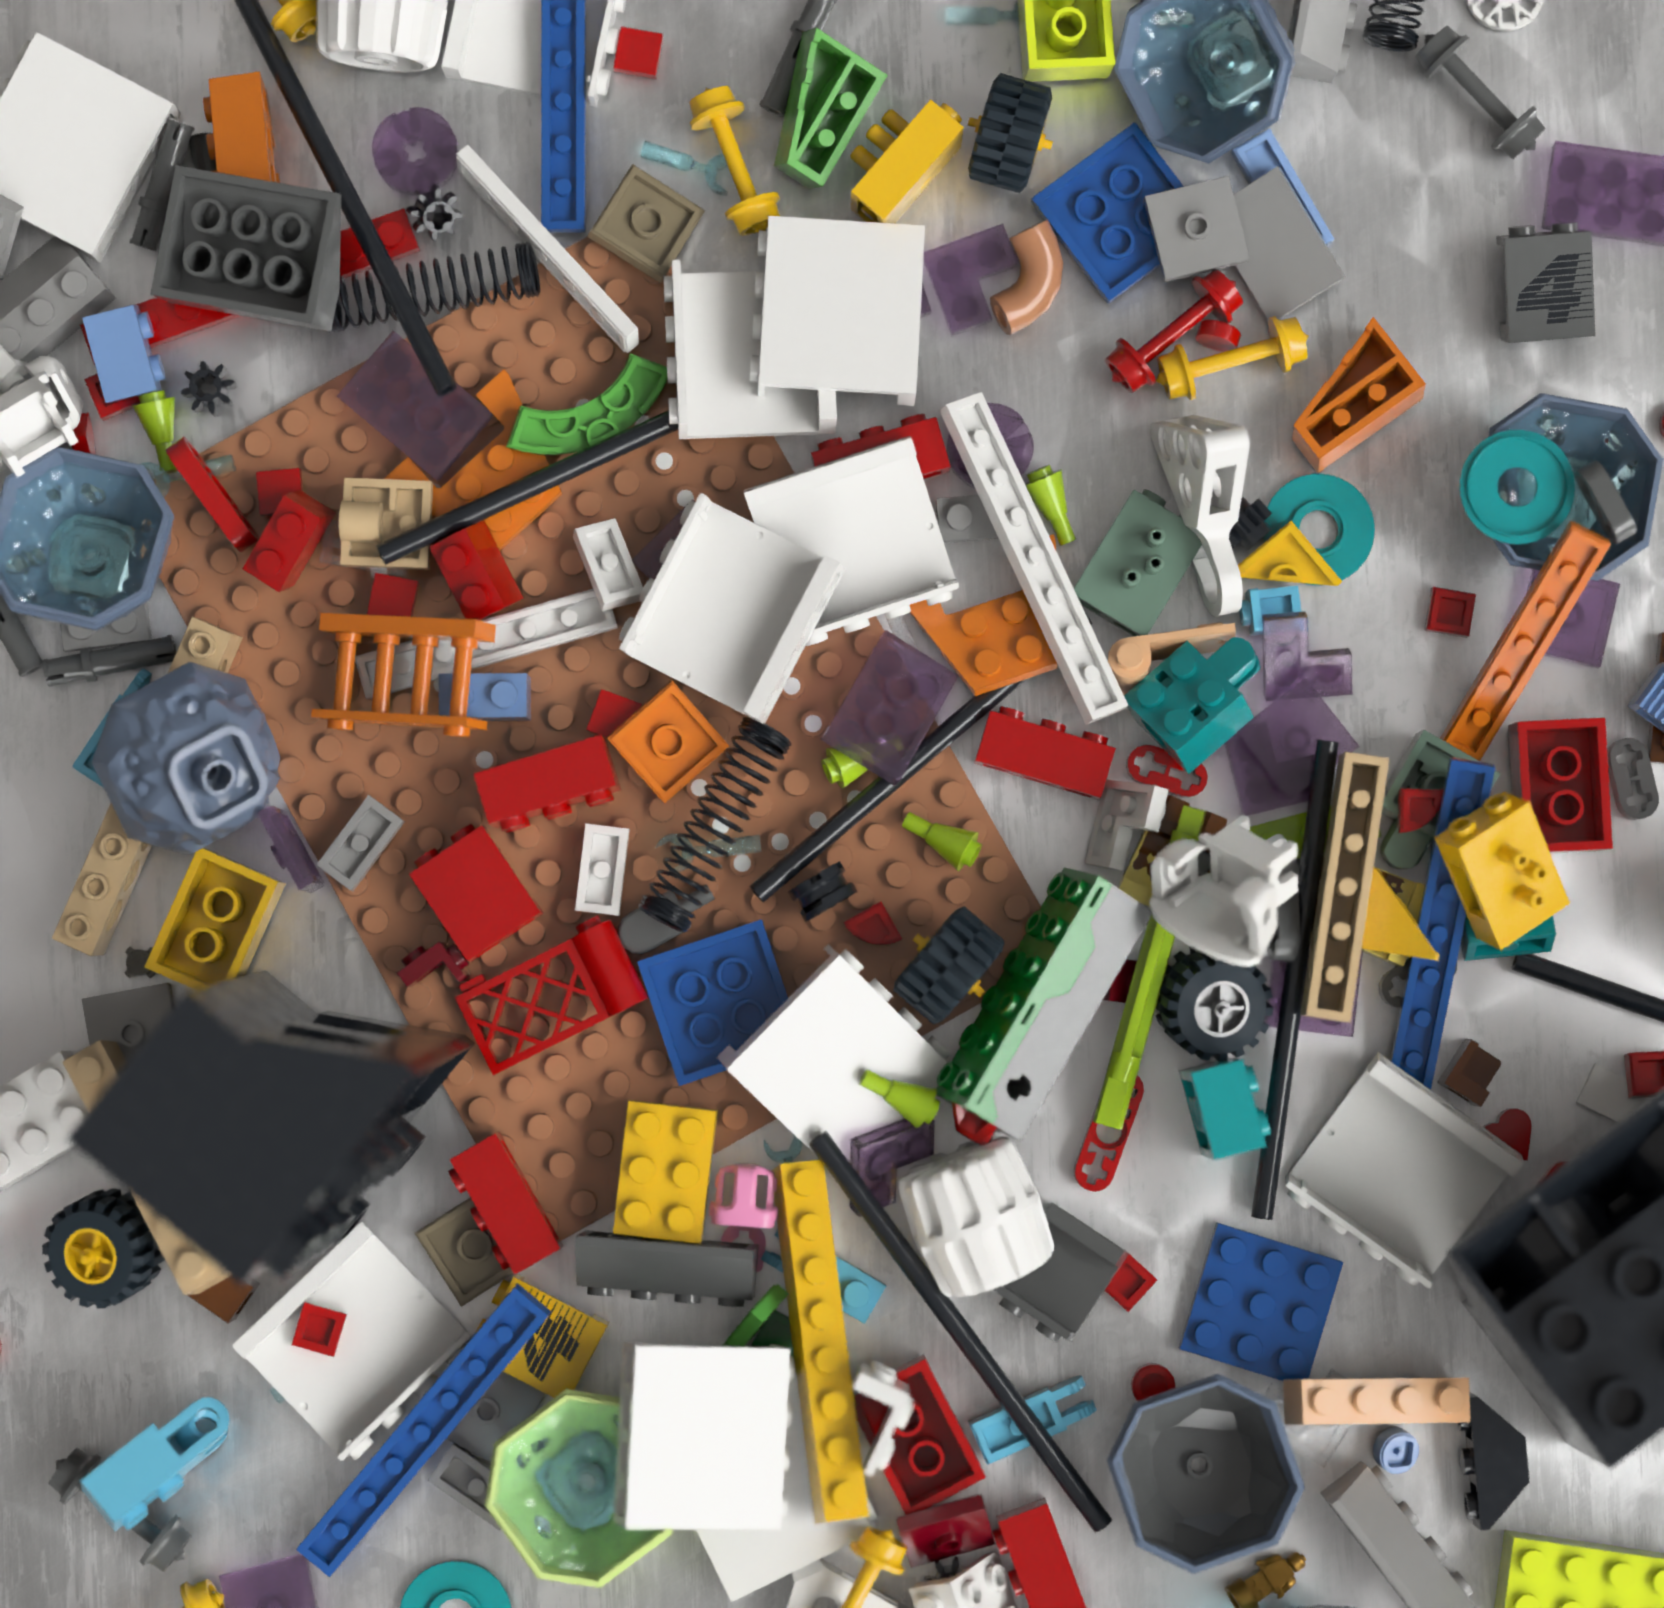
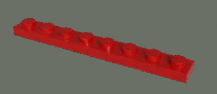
[80,208,420,365]

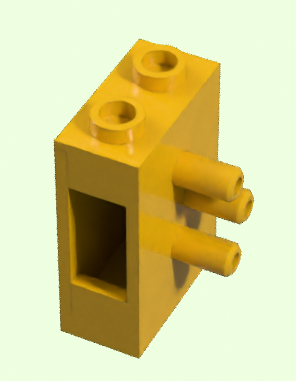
[850,99,964,223]
[1435,791,1570,950]

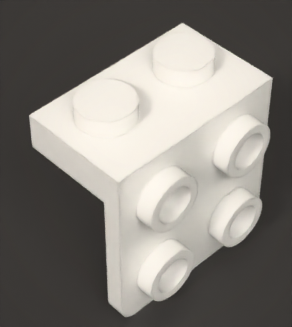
[853,1360,914,1477]
[909,1552,1016,1608]

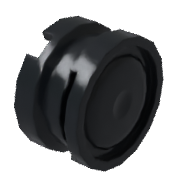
[788,861,858,922]

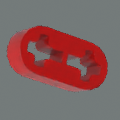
[1126,744,1208,798]

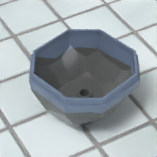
[1106,1374,1305,1574]

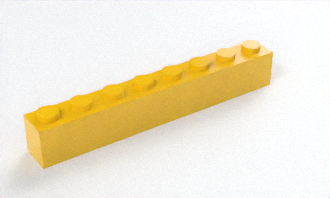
[771,1160,869,1524]

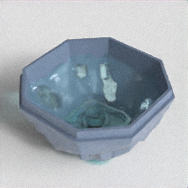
[1114,0,1296,164]
[1488,393,1663,581]
[0,447,175,631]

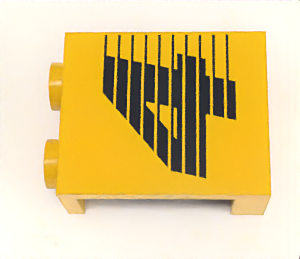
[474,1274,610,1398]

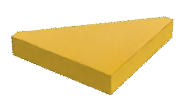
[1238,521,1342,586]
[1361,868,1439,961]

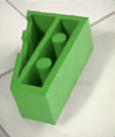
[774,27,888,189]

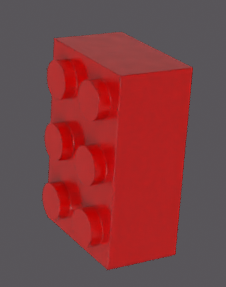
[1508,717,1613,853]
[473,734,621,833]
[853,1354,986,1515]

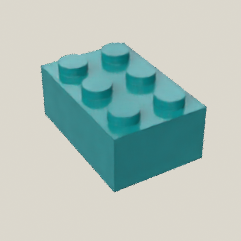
[1179,1057,1271,1160]

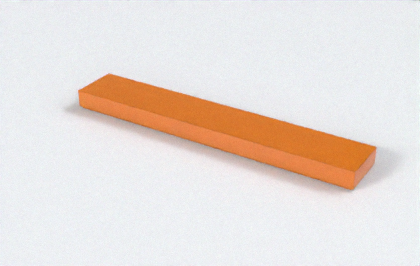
[1440,520,1611,761]

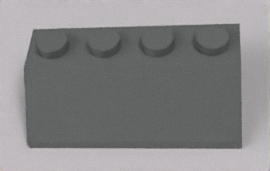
[575,1230,759,1307]

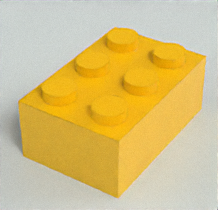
[144,848,286,989]
[613,1100,718,1244]

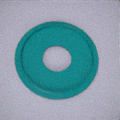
[1459,430,1575,545]
[1263,474,1375,586]
[400,1561,512,1608]

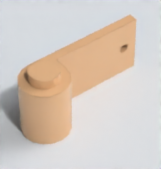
[1108,622,1236,695]

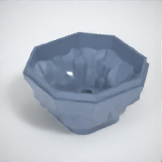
[92,662,281,854]

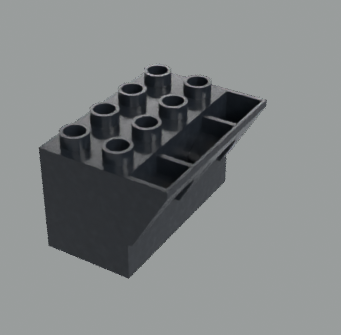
[66,970,475,1286]
[1446,1089,1664,1470]

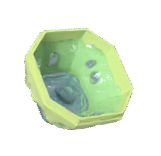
[485,1389,673,1588]

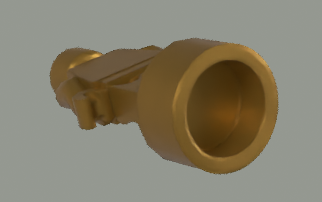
[1225,1552,1306,1608]

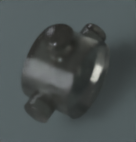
[124,946,156,979]

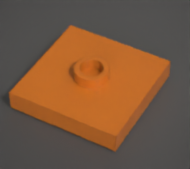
[606,680,729,804]

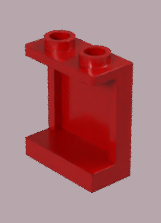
[409,824,544,962]

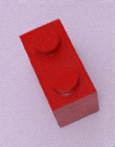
[242,490,336,592]
[429,521,524,621]

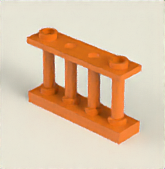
[311,613,496,737]

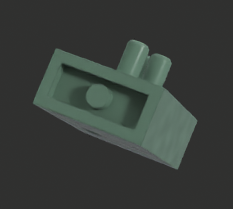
[1074,489,1202,637]

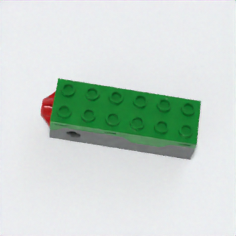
[936,867,1152,1146]

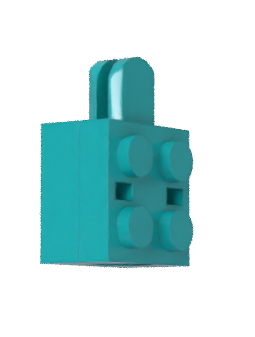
[1124,637,1260,774]

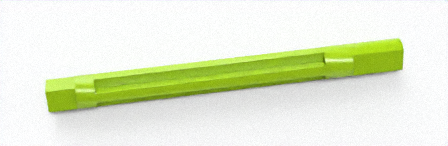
[1093,805,1206,1130]

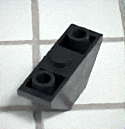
[1457,1392,1530,1531]

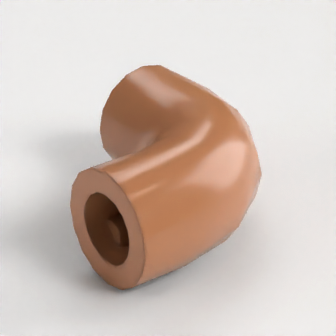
[990,219,1063,335]

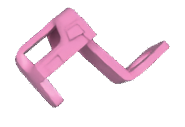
[710,1163,778,1272]

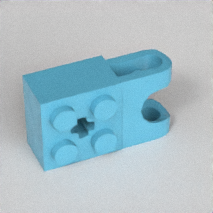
[81,1397,230,1532]

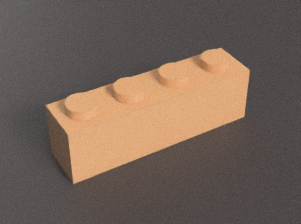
[1283,1378,1471,1425]

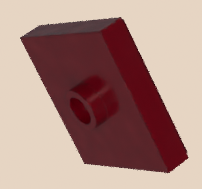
[896,1494,995,1568]

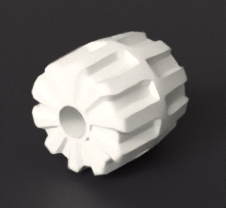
[316,0,448,72]
[898,1136,1054,1297]

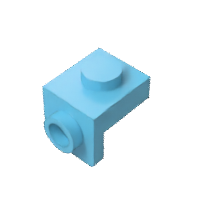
[1239,585,1304,636]

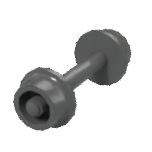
[1415,25,1546,159]
[48,1448,192,1572]

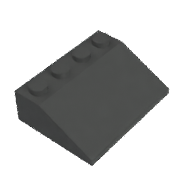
[150,165,341,332]

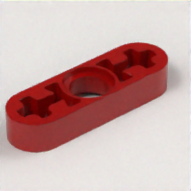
[166,436,259,552]
[1074,1075,1144,1192]

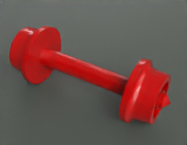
[1105,269,1243,394]

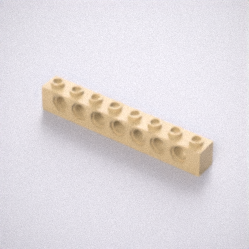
[51,617,243,956]

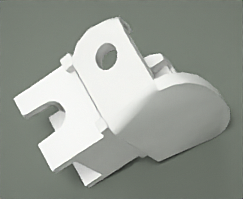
[0,356,84,477]
[1149,815,1298,966]

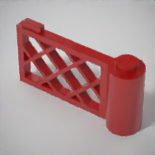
[454,915,649,1075]

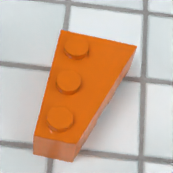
[203,71,280,183]
[1292,317,1426,473]

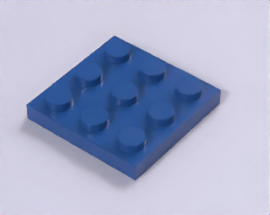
[1031,122,1184,304]
[637,919,788,1086]
[1178,1222,1344,1381]

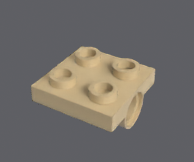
[339,478,433,570]

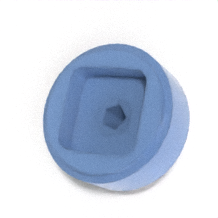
[1373,1427,1419,1474]

